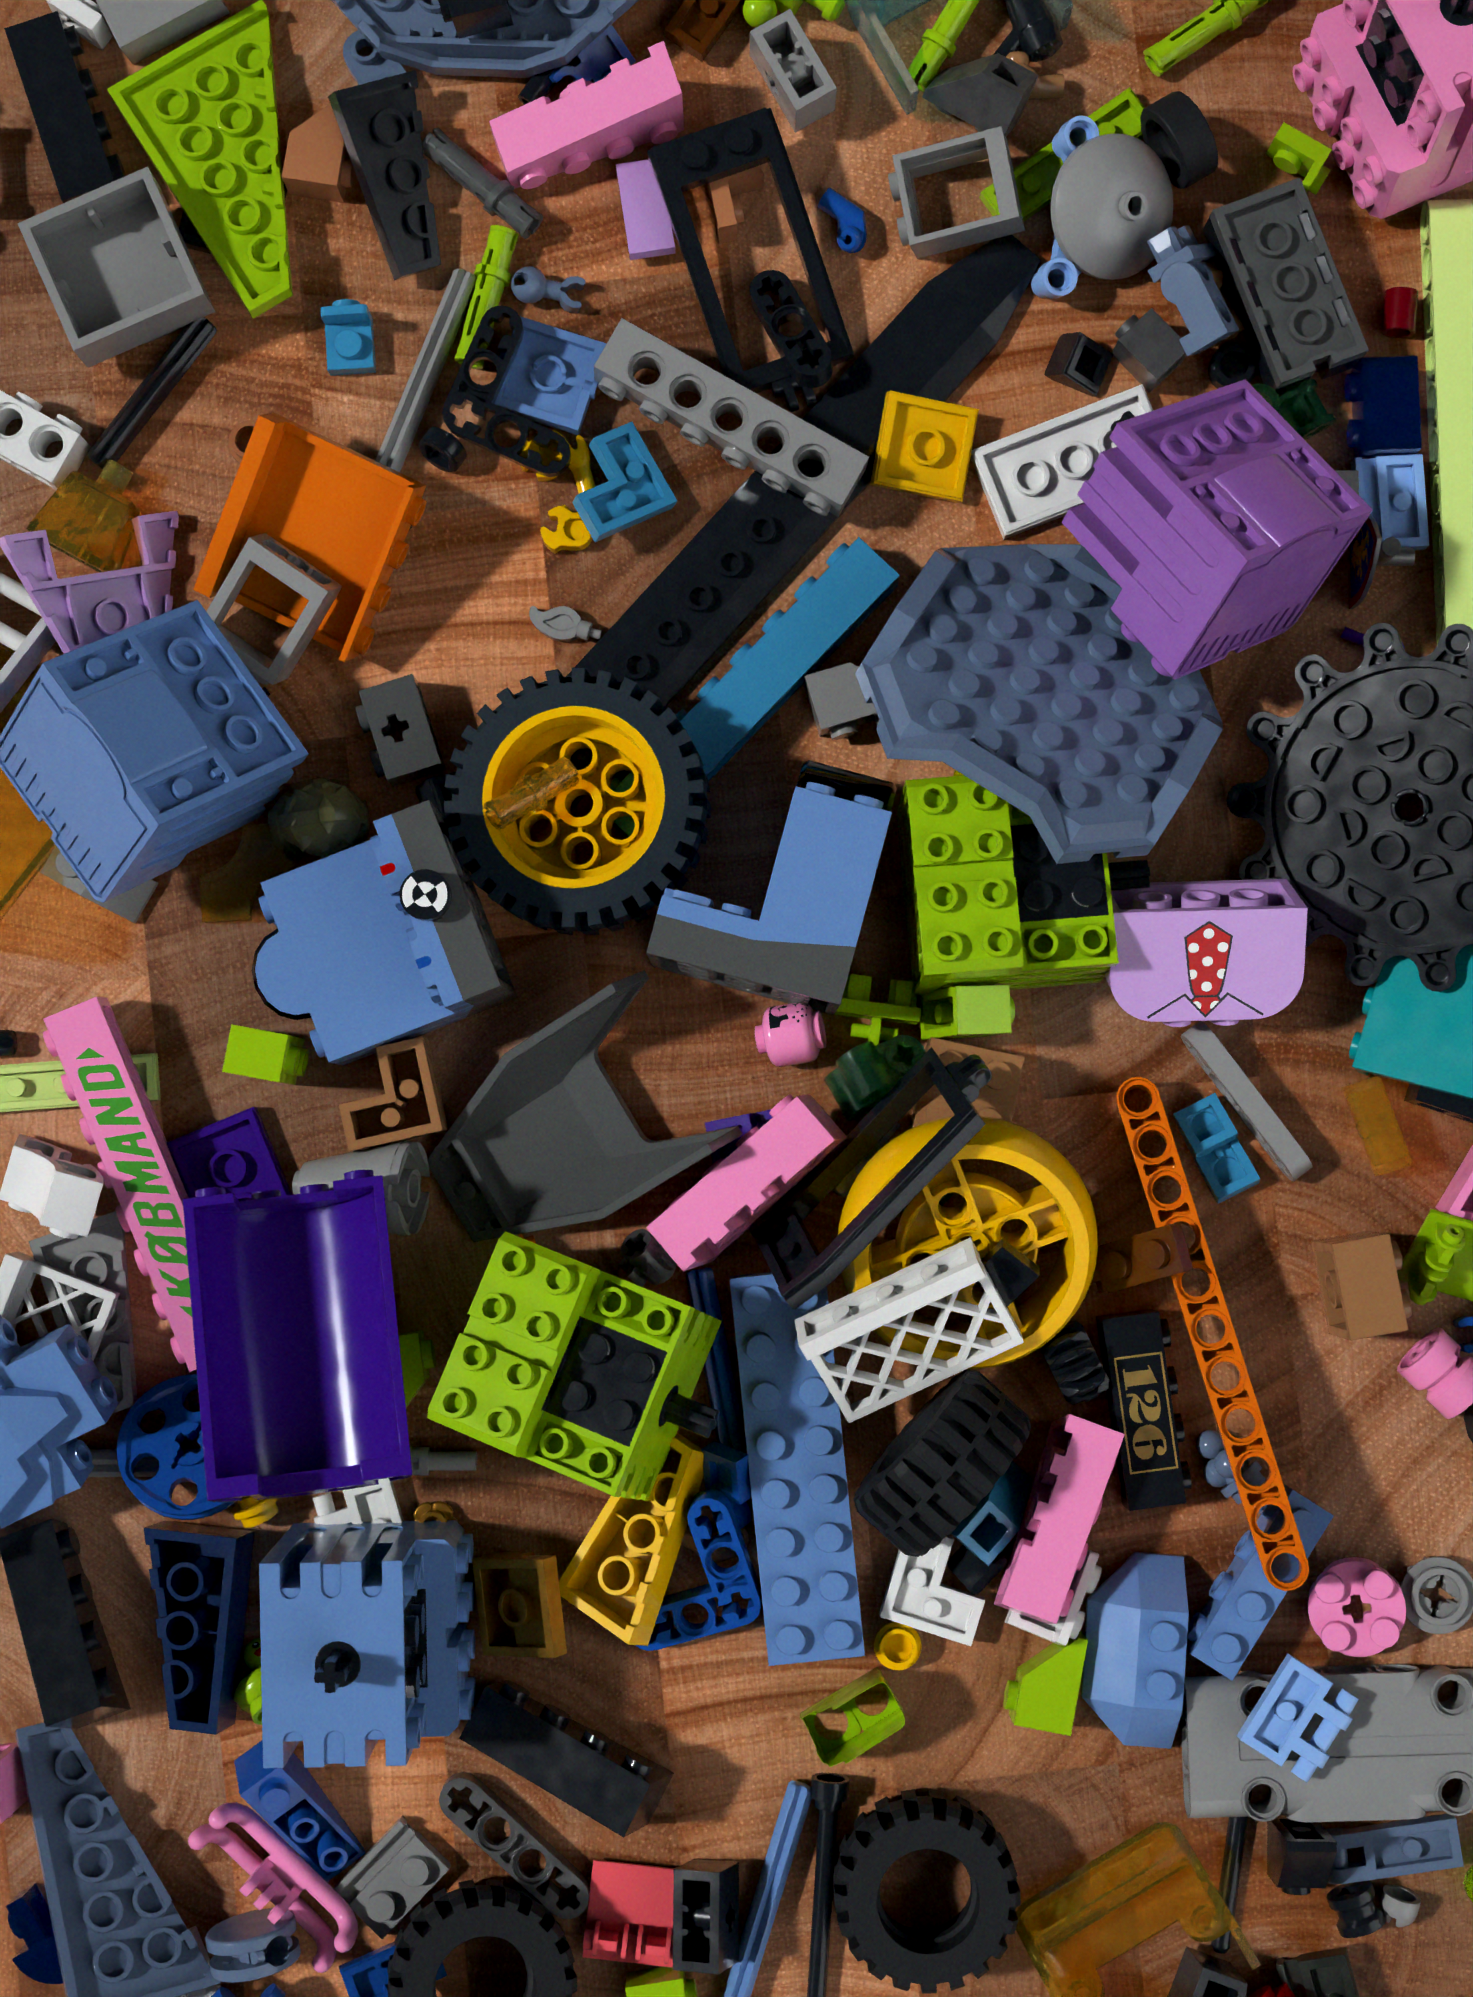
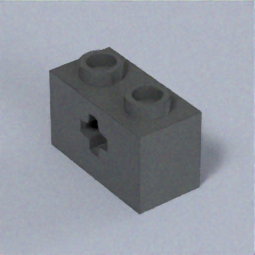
[355,674,446,787]

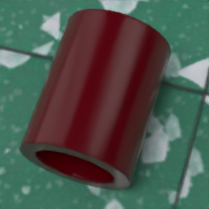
[1382,287,1418,338]

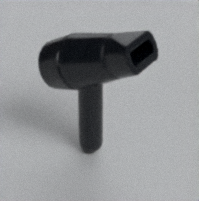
[993,0,1063,62]

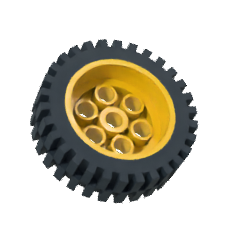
[444,668,711,936]

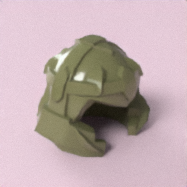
[268,777,370,861]

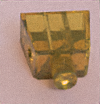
[26,459,140,573]

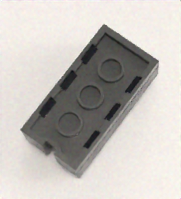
[1203,177,1369,399]

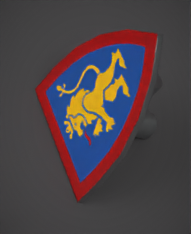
[1348,514,1415,609]

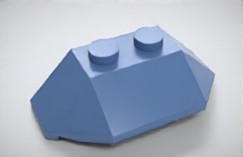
[1081,1552,1189,1749]

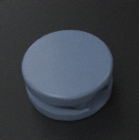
[205,1908,301,1983]

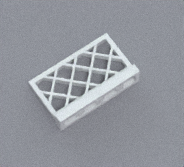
[795,1237,1024,1423]
[0,1252,120,1361]

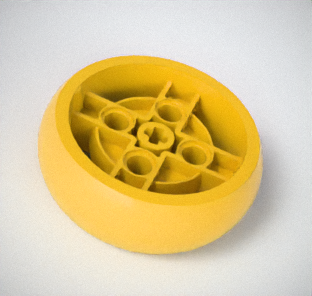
[838,1116,1098,1370]

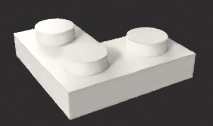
[879,1535,985,1646]

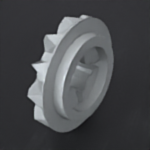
[1399,1556,1473,1634]

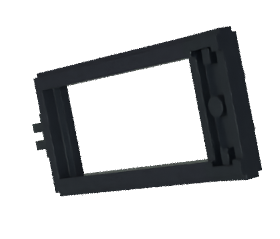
[647,107,854,413]
[748,1047,992,1310]

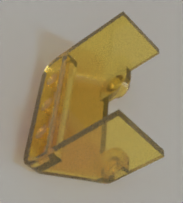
[1016,1822,1261,1997]

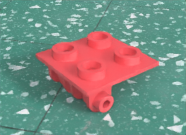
[582,1859,675,1968]

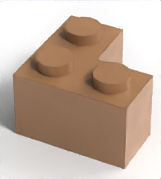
[339,1037,449,1151]

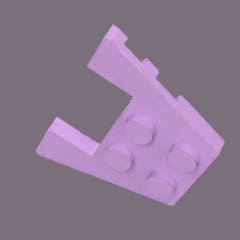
[0,510,179,654]

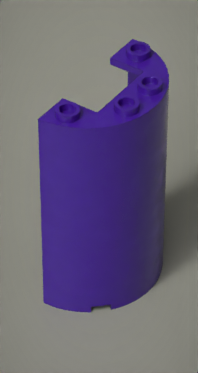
[183,1170,413,1502]

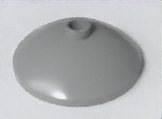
[1051,134,1173,280]

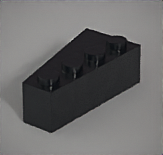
[0,1519,131,1729]
[459,1680,674,1838]

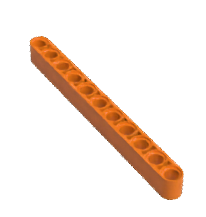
[1116,1077,1309,1591]

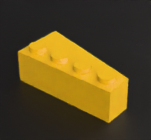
[559,1433,704,1646]

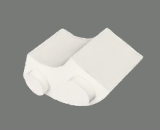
[0,1134,104,1239]

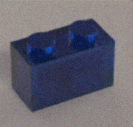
[1344,356,1422,459]

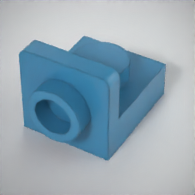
[320,299,376,376]

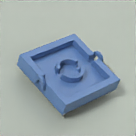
[494,316,607,435]

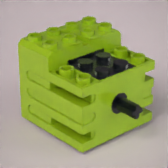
[896,775,1150,998]
[427,1231,722,1501]

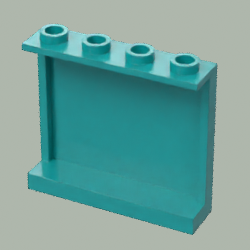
[1349,944,1473,1100]

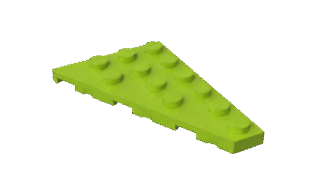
[107,0,293,319]

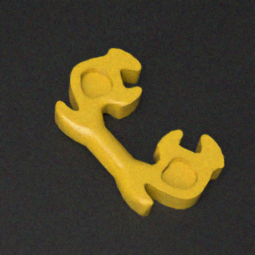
[519,430,596,554]

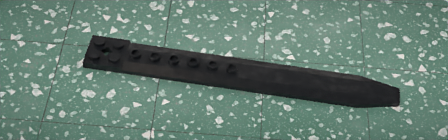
[530,234,1041,810]

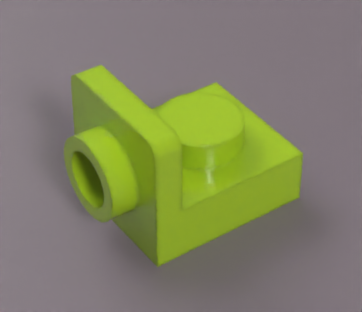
[1265,122,1332,195]

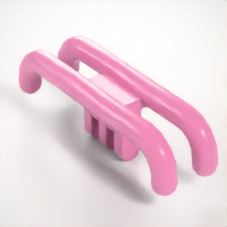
[188,1802,358,1973]

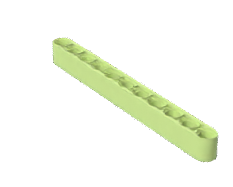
[1420,199,1473,647]

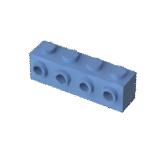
[1186,1484,1334,1681]

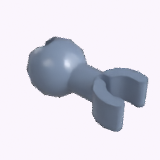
[511,266,586,313]

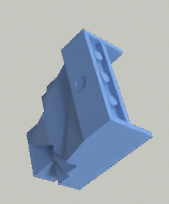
[0,1315,119,1529]

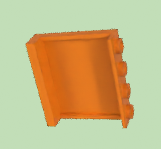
[193,413,427,663]

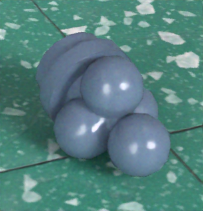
[1196,1430,1266,1505]

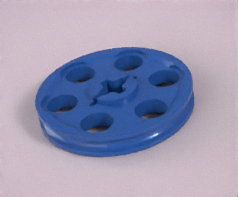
[117,1374,236,1520]

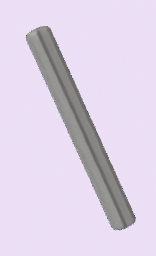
[375,268,476,472]

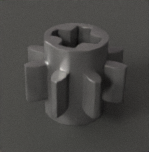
[618,1229,677,1287]

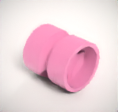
[1397,1328,1473,1419]

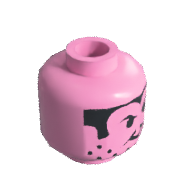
[755,1003,826,1067]

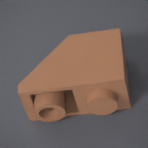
[282,104,356,203]

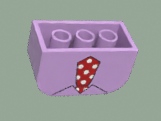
[1105,879,1308,1027]

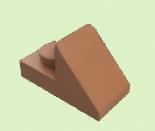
[706,166,764,244]

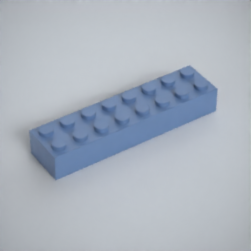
[730,1272,865,1666]

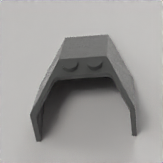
[428,970,743,1242]

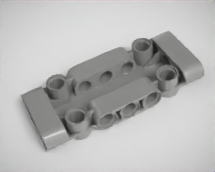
[1180,1664,1473,1822]

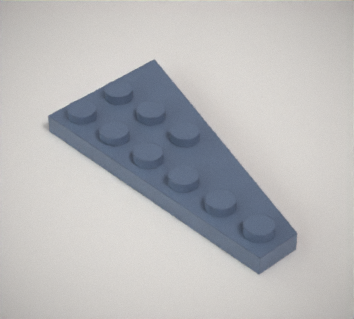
[15,1723,221,1997]

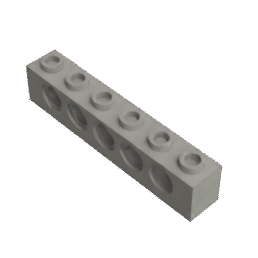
[594,318,869,517]

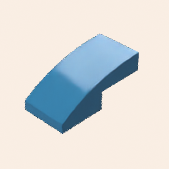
[1173,1093,1261,1204]

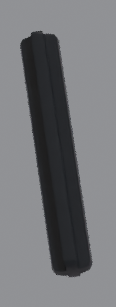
[87,317,217,471]

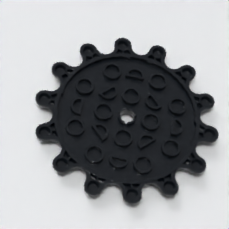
[1226,623,1473,992]

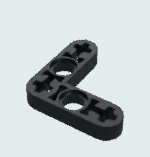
[442,305,571,477]

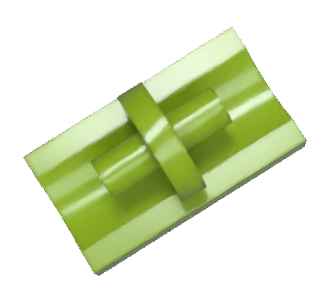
[834,974,922,1053]

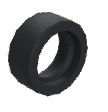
[1140,91,1218,189]

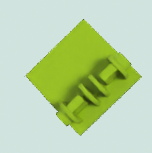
[1397,1209,1473,1305]

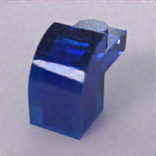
[6,1883,63,1984]

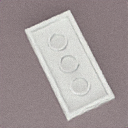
[970,384,1154,540]

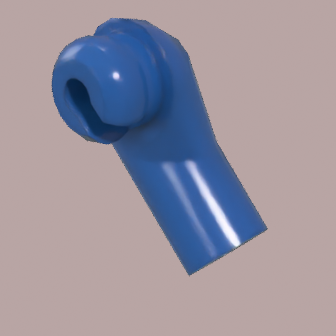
[818,188,867,253]

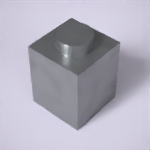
[1112,308,1186,393]

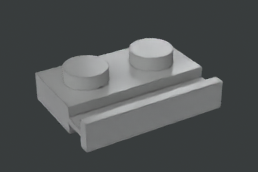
[334,1816,451,1939]

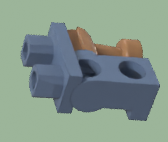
[1147,225,1246,356]

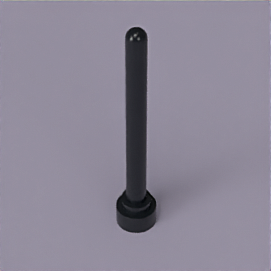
[807,1773,850,1997]

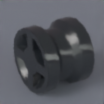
[1326,1881,1386,1938]

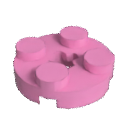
[1308,1557,1406,1657]

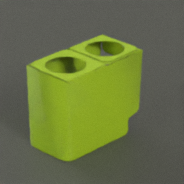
[799,1666,905,1767]

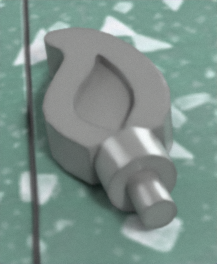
[529,606,602,642]

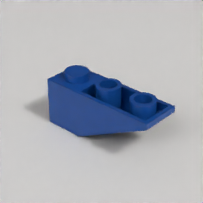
[234,1740,365,1882]

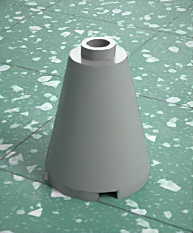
[292,1141,430,1236]

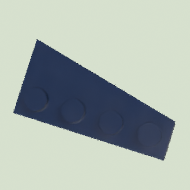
[144,1521,255,1735]

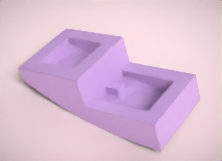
[616,159,676,260]

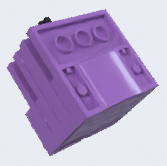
[1062,379,1373,680]

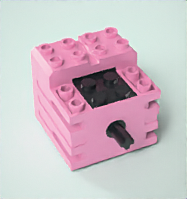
[1293,0,1473,219]

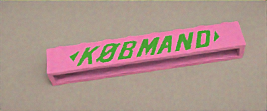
[43,997,196,1372]

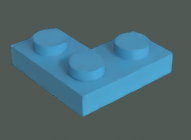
[572,422,677,542]

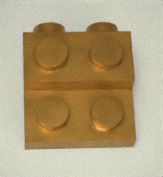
[472,1552,567,1658]

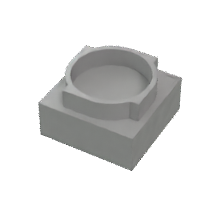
[17,166,215,368]

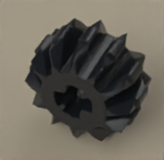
[1040,1320,1109,1405]

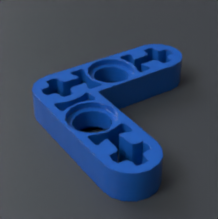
[635,1489,762,1651]

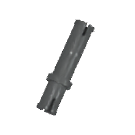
[422,128,543,239]

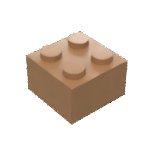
[909,1037,1025,1129]
[1311,1231,1412,1341]

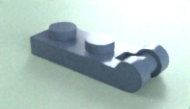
[1326,1814,1464,1884]

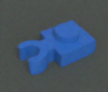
[549,24,636,83]
[701,1441,752,1529]

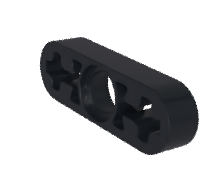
[750,270,833,388]

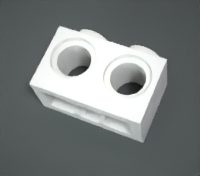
[0,390,91,494]

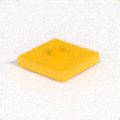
[870,390,979,503]

